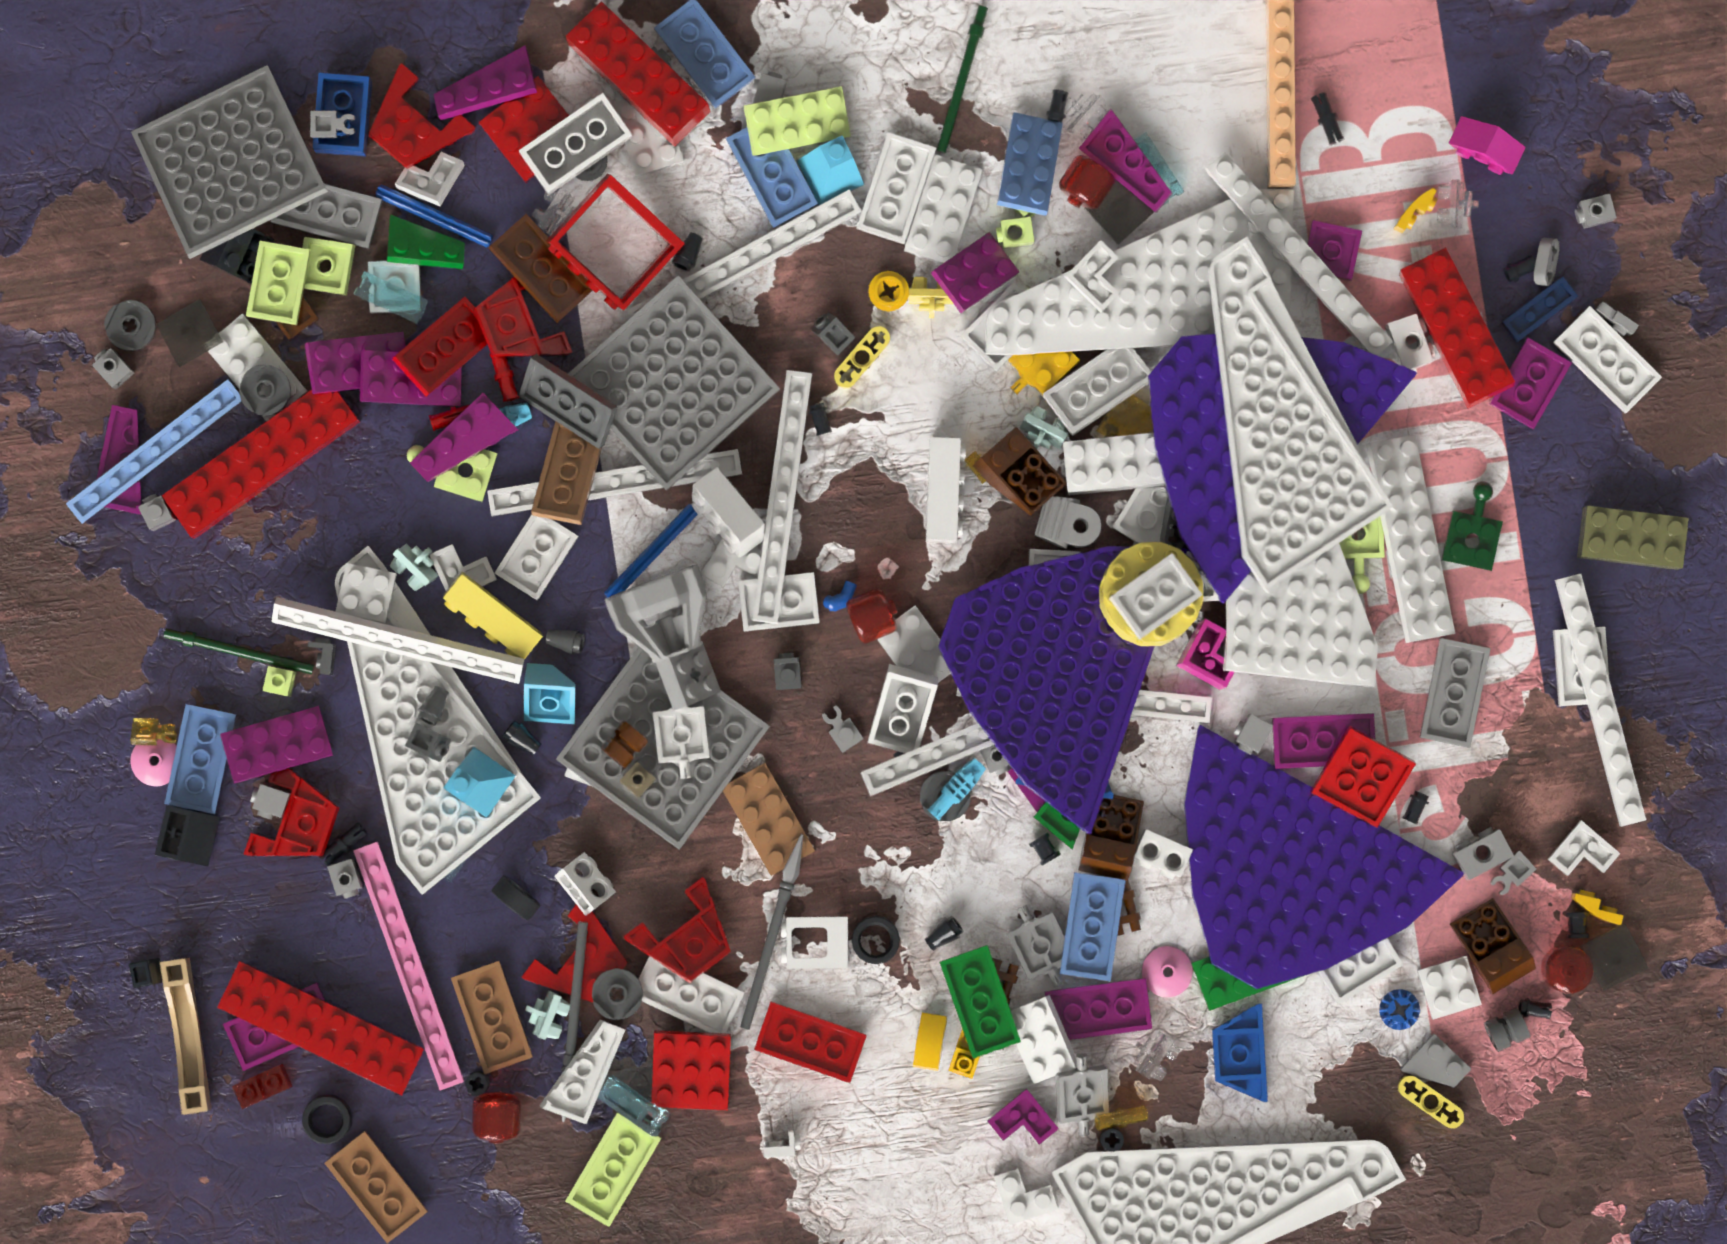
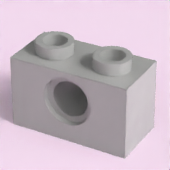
[1452,827,1514,880]

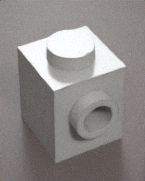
[751,71,786,103]
[1575,194,1617,229]
[92,348,135,390]
[138,494,176,531]
[1233,714,1273,755]
[980,745,1011,776]
[250,784,291,820]
[327,859,364,899]

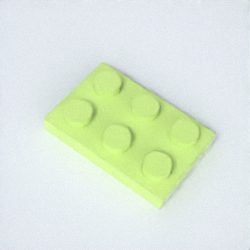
[246,241,311,325]

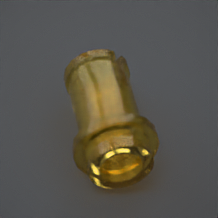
[964,451,986,484]

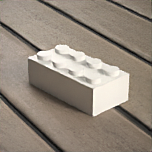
[519,93,632,195]
[1063,433,1165,495]
[926,437,966,543]

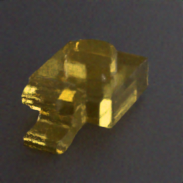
[130,718,177,745]

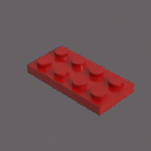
[392,297,487,397]
[754,1001,867,1083]

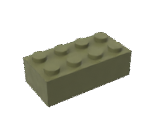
[1577,506,1689,570]

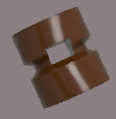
[600,720,648,769]

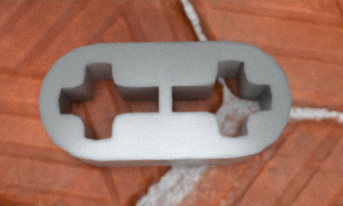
[1534,237,1560,286]

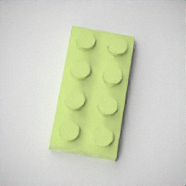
[743,86,851,156]
[566,1112,661,1227]

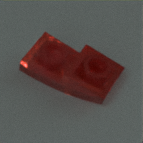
[232,1063,293,1109]

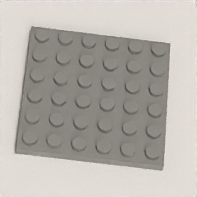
[131,65,328,259]
[568,276,780,491]
[556,647,770,850]

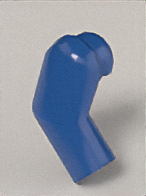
[823,581,857,612]

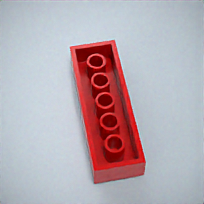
[566,1,710,147]
[1399,247,1515,409]

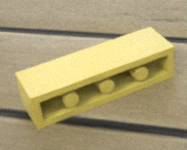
[443,572,543,659]

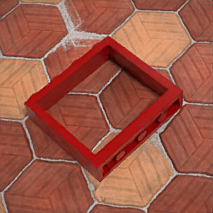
[546,173,685,311]

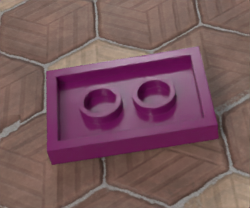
[931,232,1019,314]
[1489,338,1572,429]

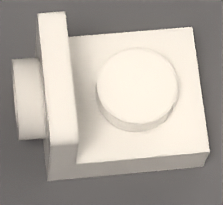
[764,1129,800,1158]

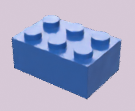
[313,73,372,156]

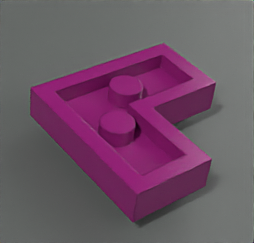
[987,1088,1059,1145]

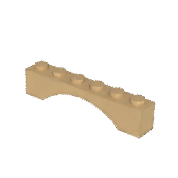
[160,958,212,1115]

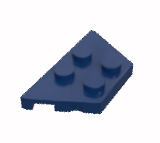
[1212,1003,1268,1102]

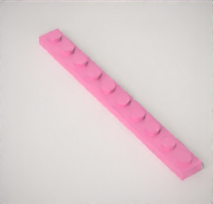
[353,842,464,1090]

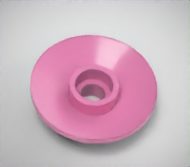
[131,735,177,786]
[1142,946,1193,997]

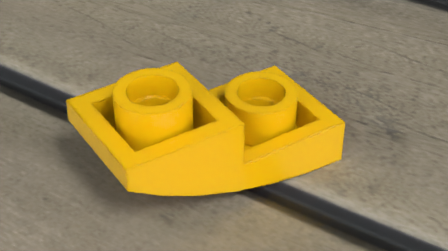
[1394,188,1438,233]
[1571,890,1623,925]
[913,1012,947,1071]
[948,1029,980,1079]

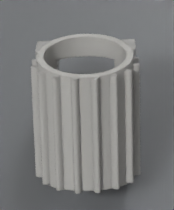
[1035,496,1101,549]

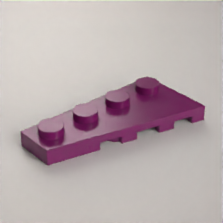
[410,393,519,482]
[96,405,142,515]

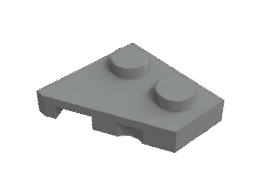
[1400,1033,1471,1087]

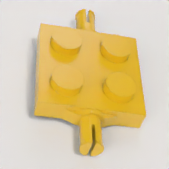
[1008,351,1080,395]

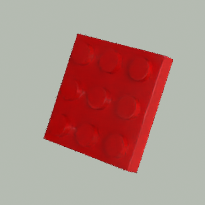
[478,76,569,183]
[1311,726,1416,828]
[651,1030,731,1110]

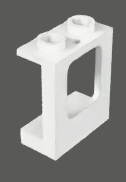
[781,916,848,969]

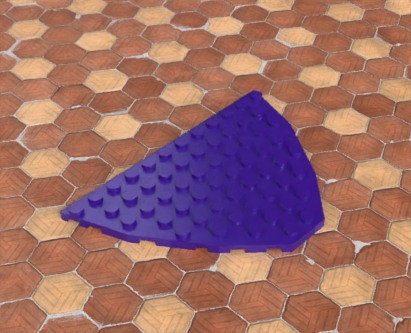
[1148,334,1418,603]
[938,546,1188,834]
[1184,725,1464,989]

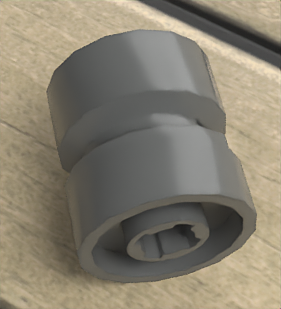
[1484,1008,1531,1052]

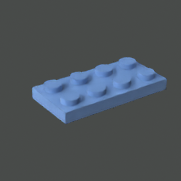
[654,0,755,109]
[997,112,1063,216]
[726,127,818,229]
[164,704,236,814]
[1059,872,1125,981]

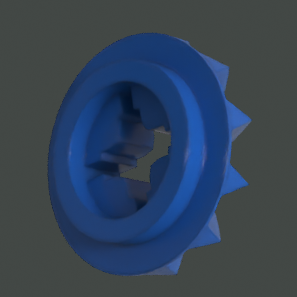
[1379,989,1421,1030]

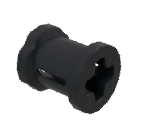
[1029,833,1061,866]
[1566,912,1589,938]
[465,1071,490,1096]
[1100,1127,1124,1152]

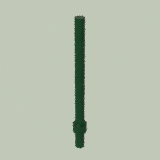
[936,5,988,153]
[164,628,314,675]

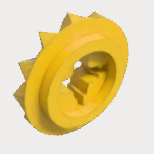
[869,271,909,312]

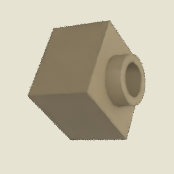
[620,762,656,799]

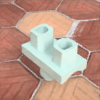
[1019,406,1068,449]
[390,543,439,591]
[525,990,570,1040]

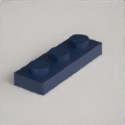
[1501,277,1578,343]

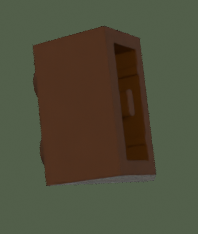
[973,427,1067,516]
[1078,794,1144,881]
[1450,898,1536,994]

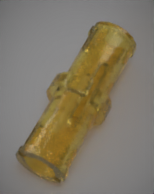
[1094,1105,1148,1131]

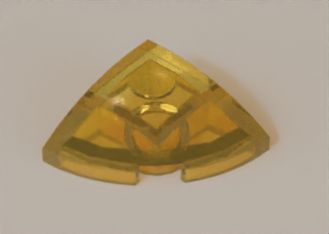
[1095,394,1153,437]

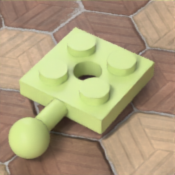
[303,237,355,295]
[407,445,497,502]
[1339,516,1385,594]

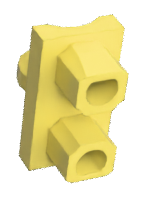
[909,277,953,318]

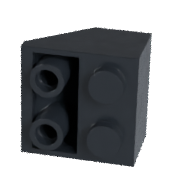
[200,228,274,284]
[154,805,220,866]

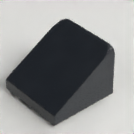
[129,958,163,989]

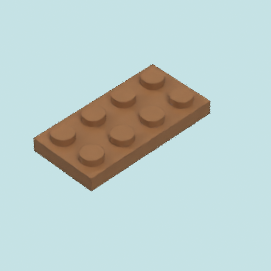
[531,421,602,525]
[723,763,815,876]
[451,961,533,1074]
[325,1131,428,1244]

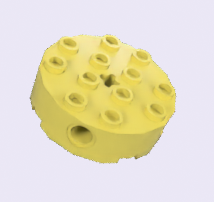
[1099,542,1203,646]

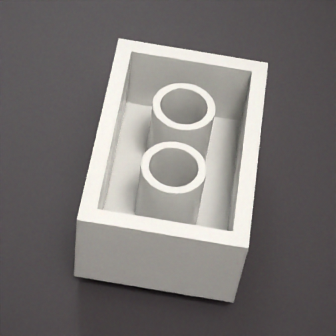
[692,467,765,558]
[868,664,938,753]

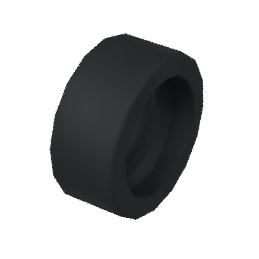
[491,875,541,921]
[852,916,900,965]
[302,1095,352,1144]

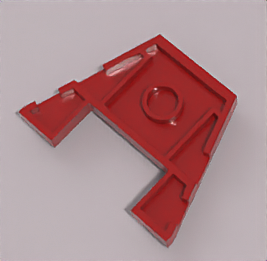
[369,63,476,169]
[474,277,572,356]
[244,768,340,856]
[624,877,731,983]
[521,904,628,1002]

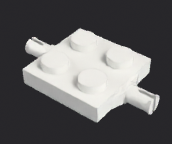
[653,707,709,779]

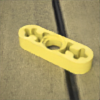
[834,326,890,389]
[1398,1075,1464,1128]

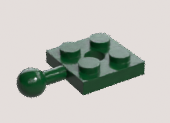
[1441,481,1503,571]

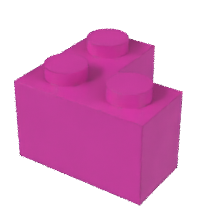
[1448,116,1526,175]
[1176,619,1235,690]

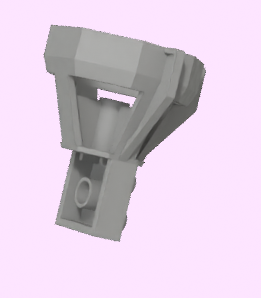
[605,564,721,710]

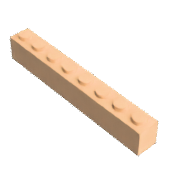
[1266,0,1296,189]

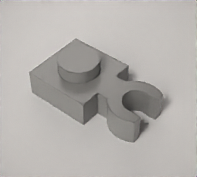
[310,111,355,138]
[1595,302,1639,336]
[822,706,863,753]
[1490,850,1536,895]

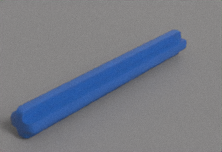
[375,185,493,247]
[604,504,698,597]

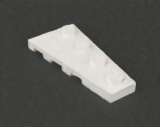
[540,1020,625,1124]

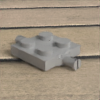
[1007,905,1065,988]
[1056,1053,1109,1136]

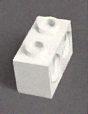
[1134,829,1193,880]
[555,852,616,916]

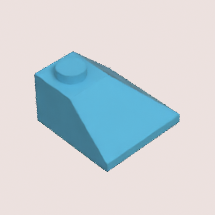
[797,135,864,206]
[524,663,576,724]
[443,747,516,818]

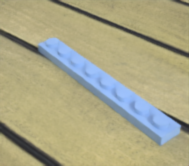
[66,379,241,524]

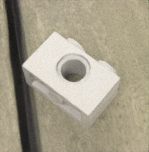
[1385,314,1435,370]

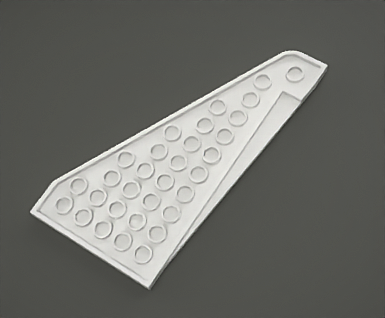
[985,189,1294,355]
[1208,236,1393,591]
[1223,543,1378,687]
[335,546,541,895]
[1051,1139,1406,1244]

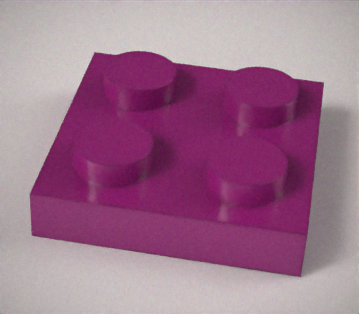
[1307,220,1362,281]

